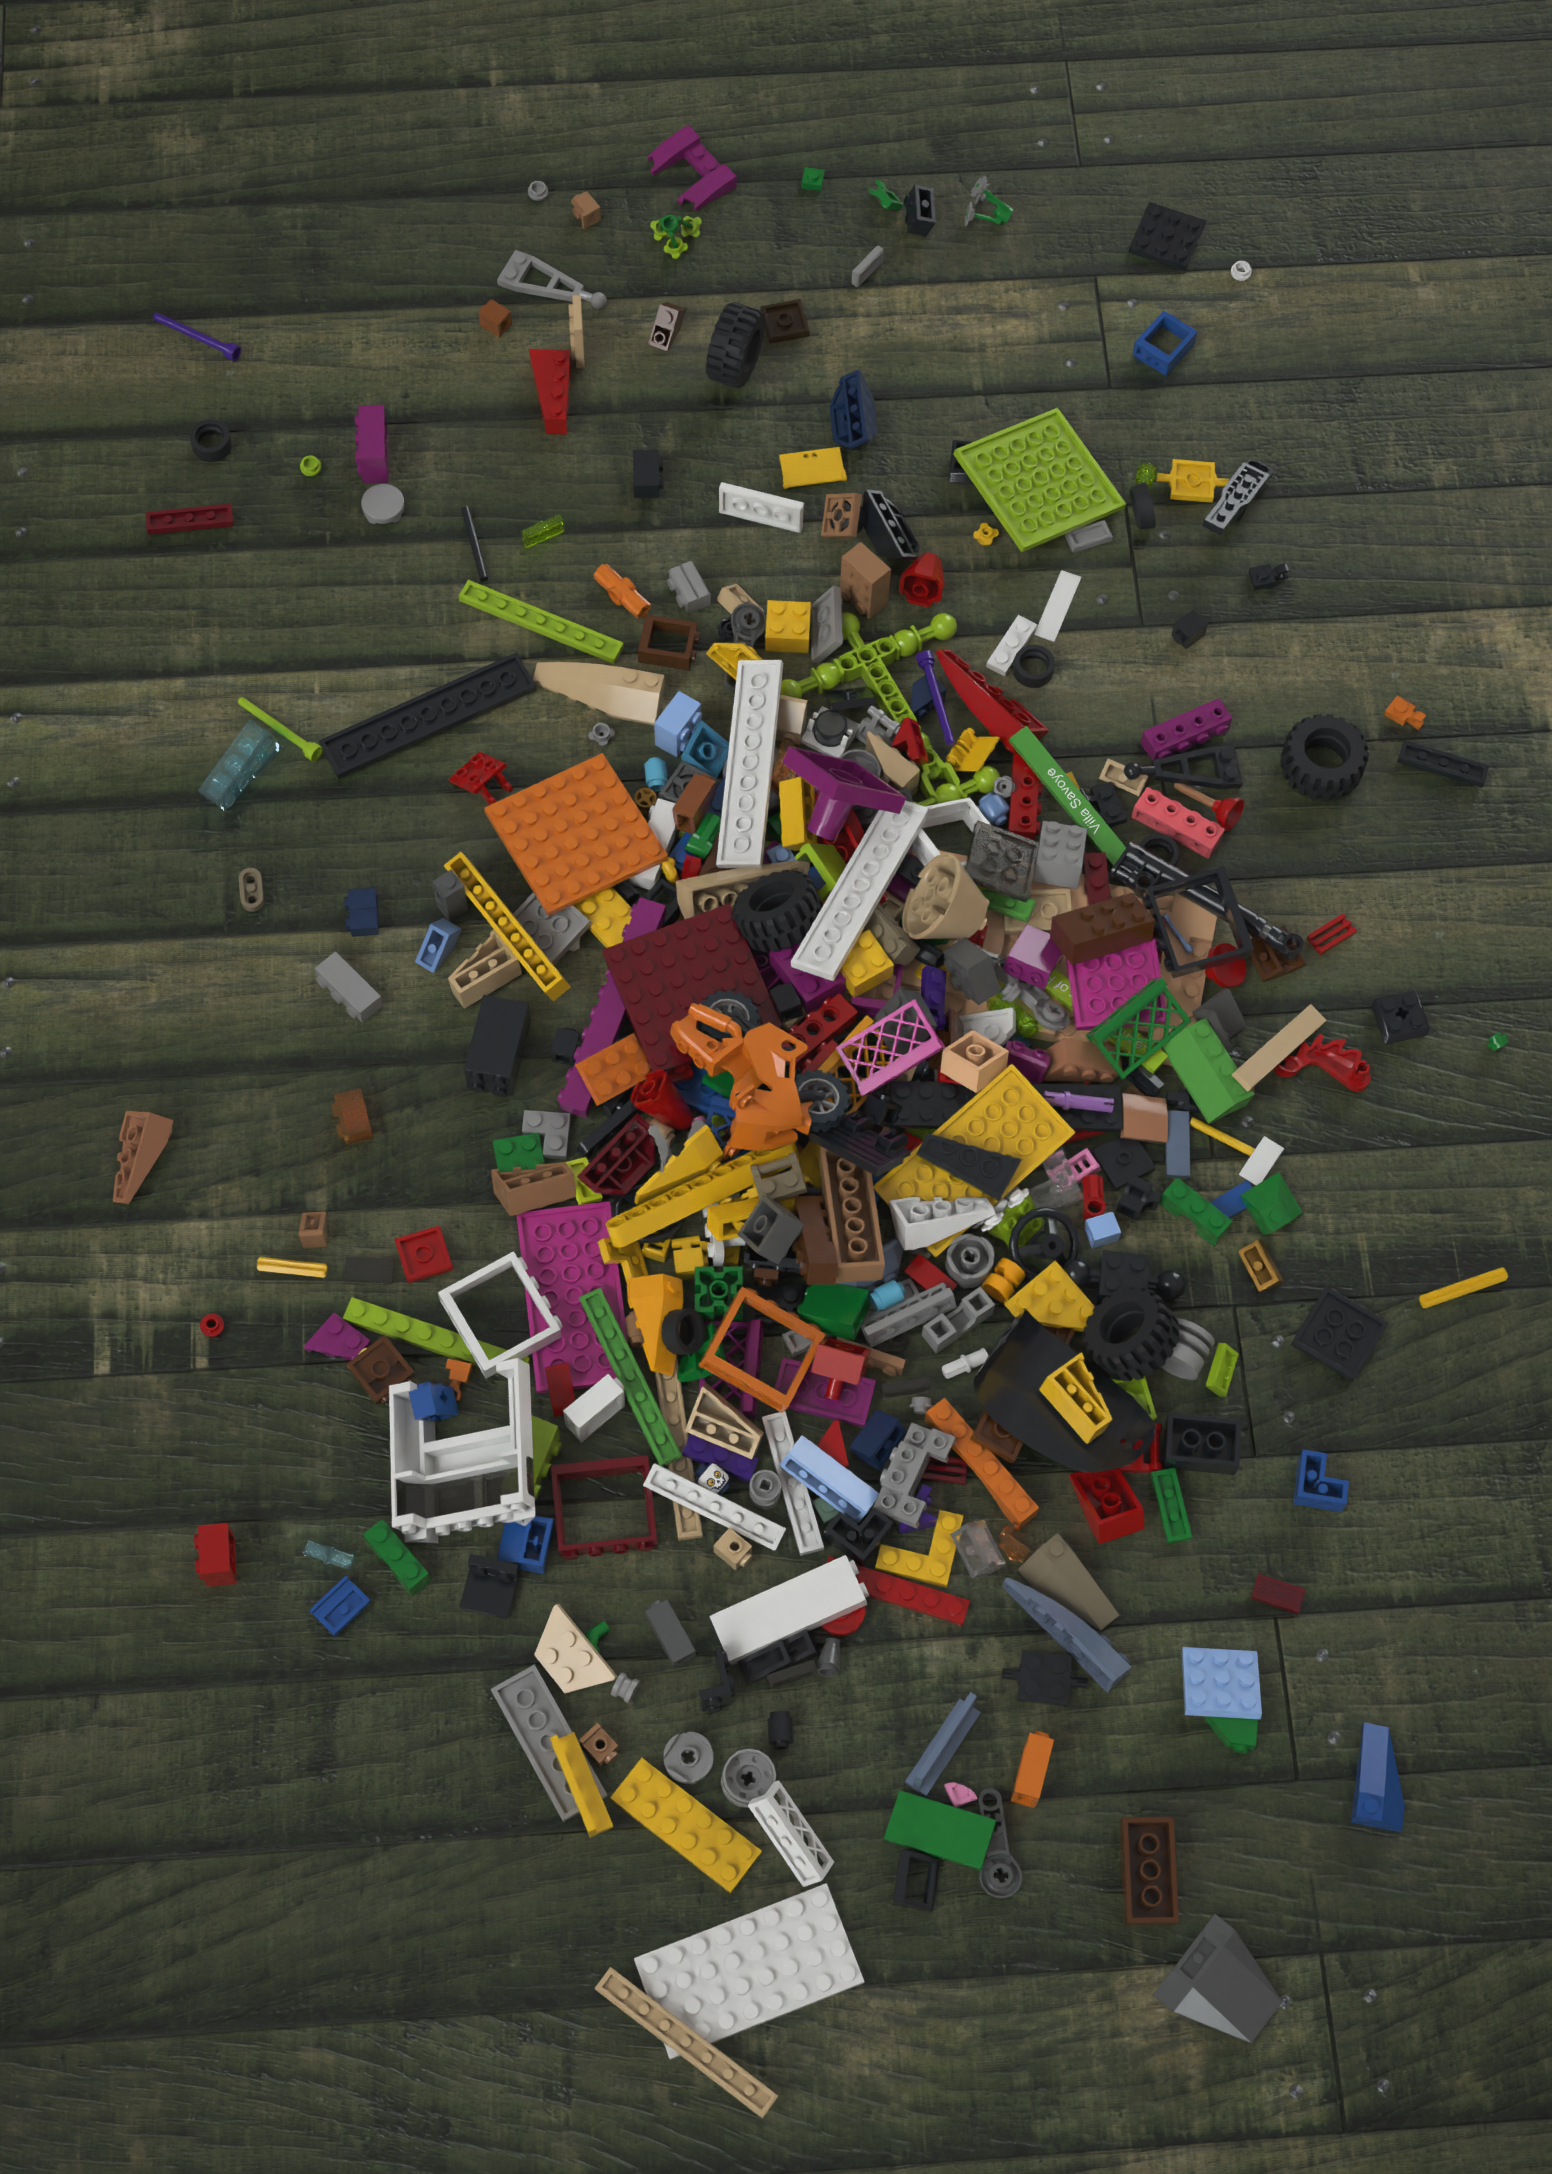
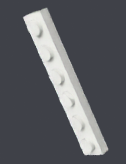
[762,1411,824,1556]
[643,1463,786,1551]

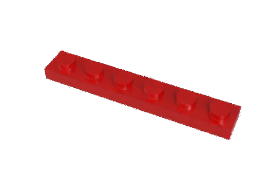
[826,1556,970,1626]

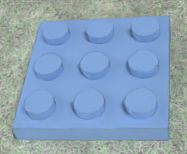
[1181,1647,1262,1719]

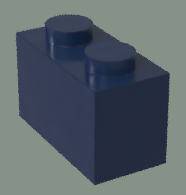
[849,1409,907,1470]

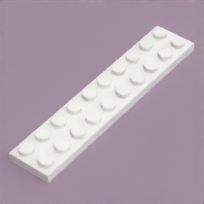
[716,660,783,868]
[791,800,929,981]

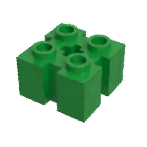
[695,1266,743,1321]

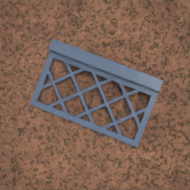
[905,1692,981,1798]

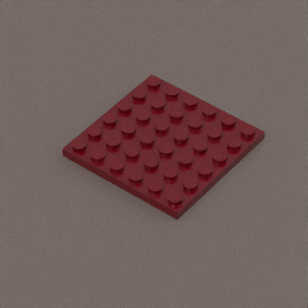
[602,903,782,1074]

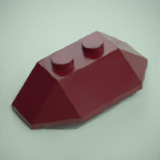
[577,1113,655,1196]

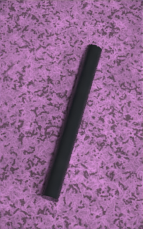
[461,506,488,582]

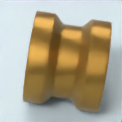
[635,788,657,816]

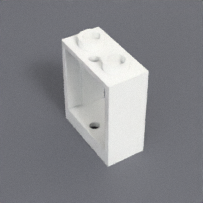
[563,1374,625,1443]

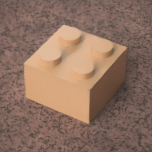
[940,1030,1009,1093]

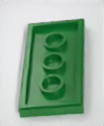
[884,1790,997,1871]

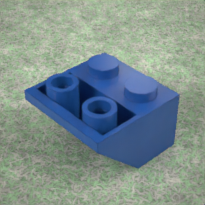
[497,1516,554,1574]

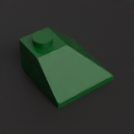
[1239,1172,1303,1236]

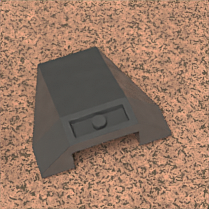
[1153,1914,1282,2044]

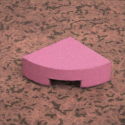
[944,1782,978,1808]

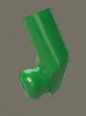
[585,1621,610,1653]

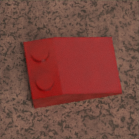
[1069,1468,1144,1544]

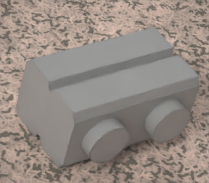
[667,561,711,614]

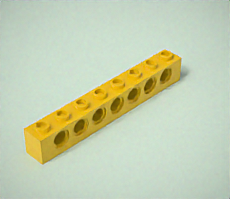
[444,852,571,1002]

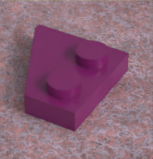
[304,1313,371,1360]

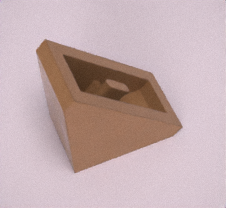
[299,1212,327,1248]

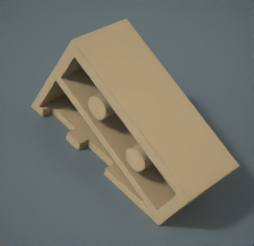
[448,929,522,1009]

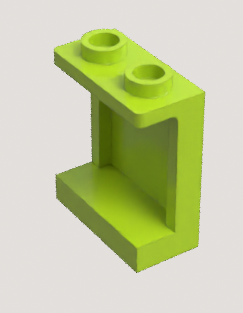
[795,843,847,900]

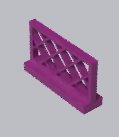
[698,1319,764,1419]

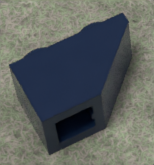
[910,674,947,720]

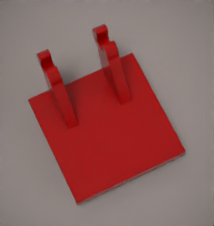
[448,752,513,805]

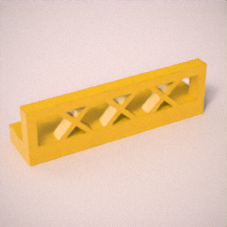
[550,1732,613,1837]

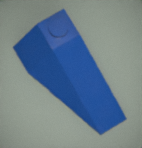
[1351,1722,1405,1832]

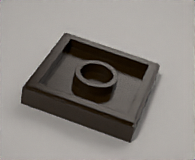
[760,299,810,344]

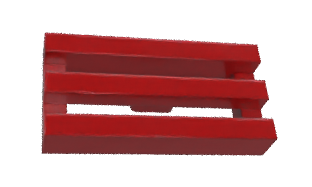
[1307,913,1357,956]

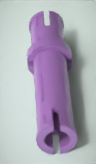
[1042,1091,1114,1113]

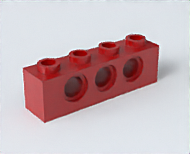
[781,993,858,1071]

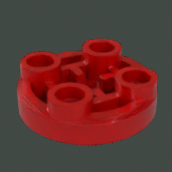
[1205,943,1246,989]

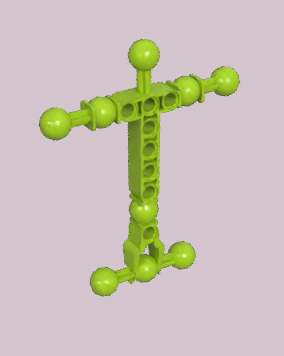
[780,612,1000,807]

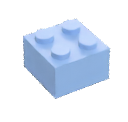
[654,691,702,758]

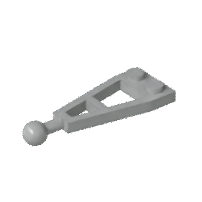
[497,250,607,309]

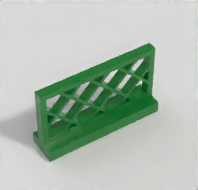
[1086,978,1192,1079]

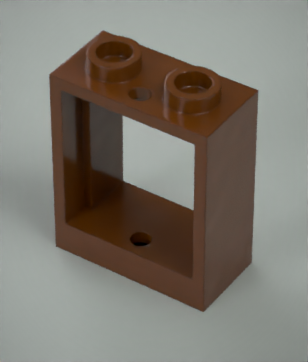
[638,614,701,671]

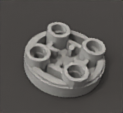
[361,484,405,524]

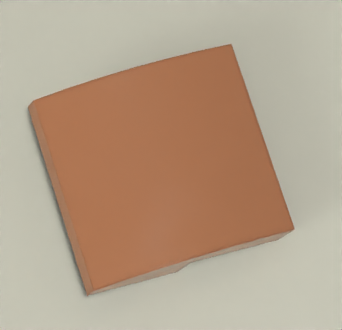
[1120,1093,1168,1143]

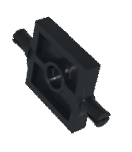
[1002,1650,1088,1707]

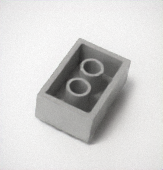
[1033,821,1087,889]

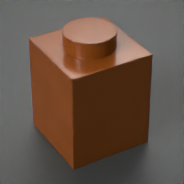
[478,299,512,338]

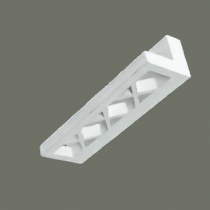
[748,1781,834,1887]

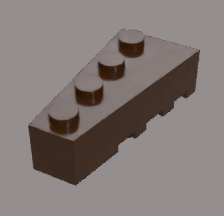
[792,1196,838,1285]

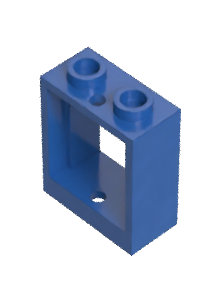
[1132,311,1197,376]

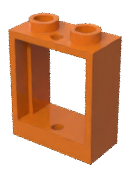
[1010,1731,1054,1808]

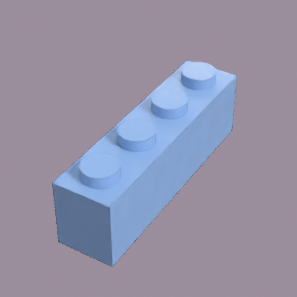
[779,1435,879,1525]

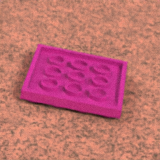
[1065,937,1166,1031]

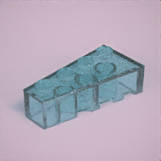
[198,719,283,811]

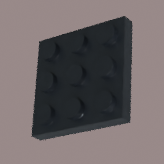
[1128,202,1207,271]
[1290,1286,1389,1382]

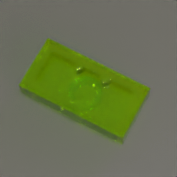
[521,514,564,548]

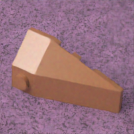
[113,1111,173,1204]

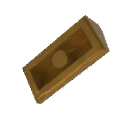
[1238,1240,1284,1292]

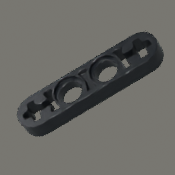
[576,1100,643,1159]

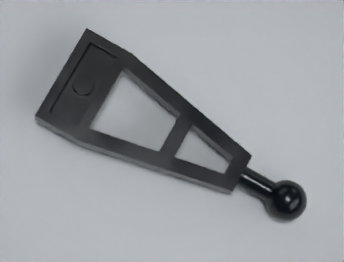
[1124,746,1243,789]

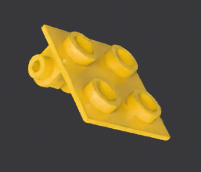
[946,728,1000,771]

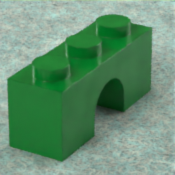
[1159,1177,1233,1247]
[363,1519,431,1597]

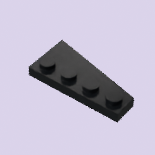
[916,1134,1022,1202]

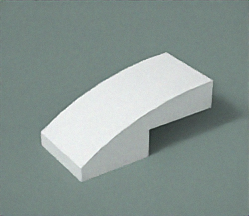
[1239,1136,1284,1185]

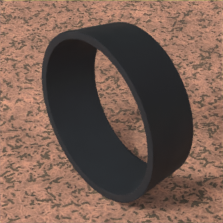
[1130,482,1156,529]

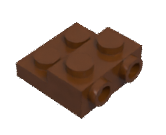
[346,1335,414,1405]

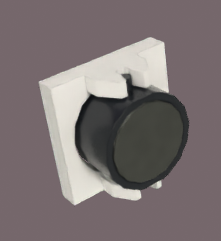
[801,706,860,758]

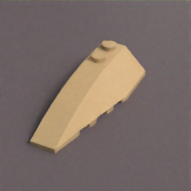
[533,662,665,725]
[676,861,810,919]

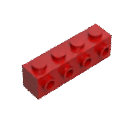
[1007,753,1043,843]

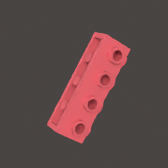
[1132,787,1225,859]

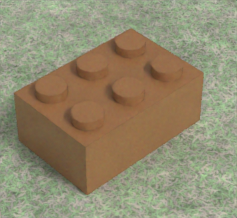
[840,542,891,619]

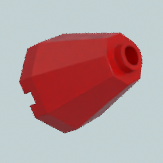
[899,552,944,607]

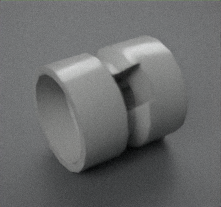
[749,1470,781,1510]

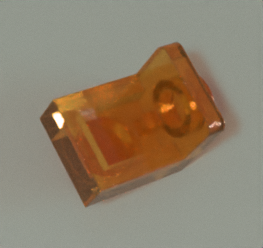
[998,1522,1030,1563]

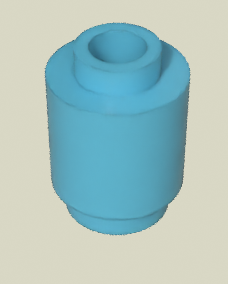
[644,757,668,792]
[869,1280,906,1312]

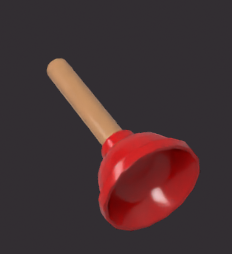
[1174,783,1244,831]

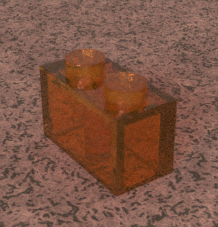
[331,1088,373,1145]

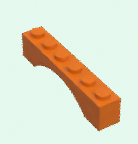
[924,1398,1039,1530]

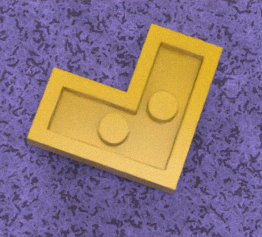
[598,1238,649,1282]

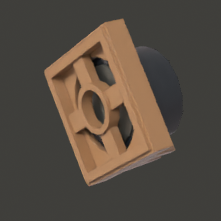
[821,493,866,540]

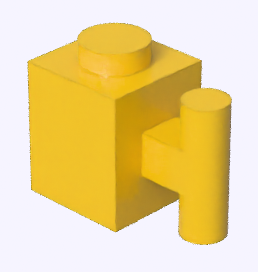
[671,1235,709,1280]

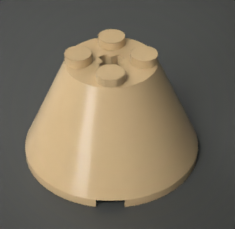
[902,853,989,939]

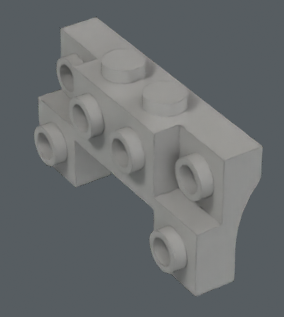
[872,1423,957,1529]

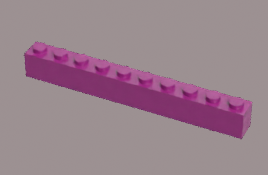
[557,897,667,1119]

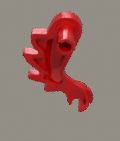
[1273,1034,1371,1092]

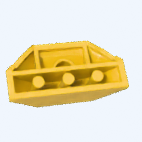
[706,643,763,680]

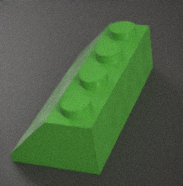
[1161,1018,1254,1124]

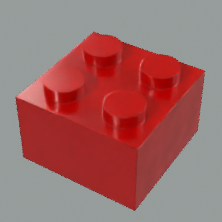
[194,1523,237,1587]

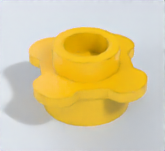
[973,523,999,545]

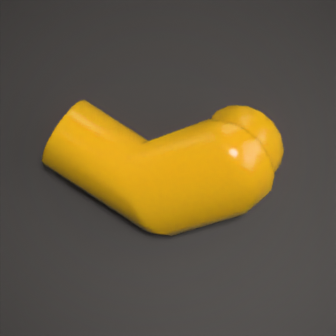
[661,857,679,888]

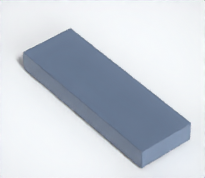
[1165,1110,1190,1179]

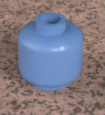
[978,792,1010,827]

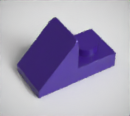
[899,1484,937,1534]

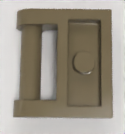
[750,1152,807,1202]

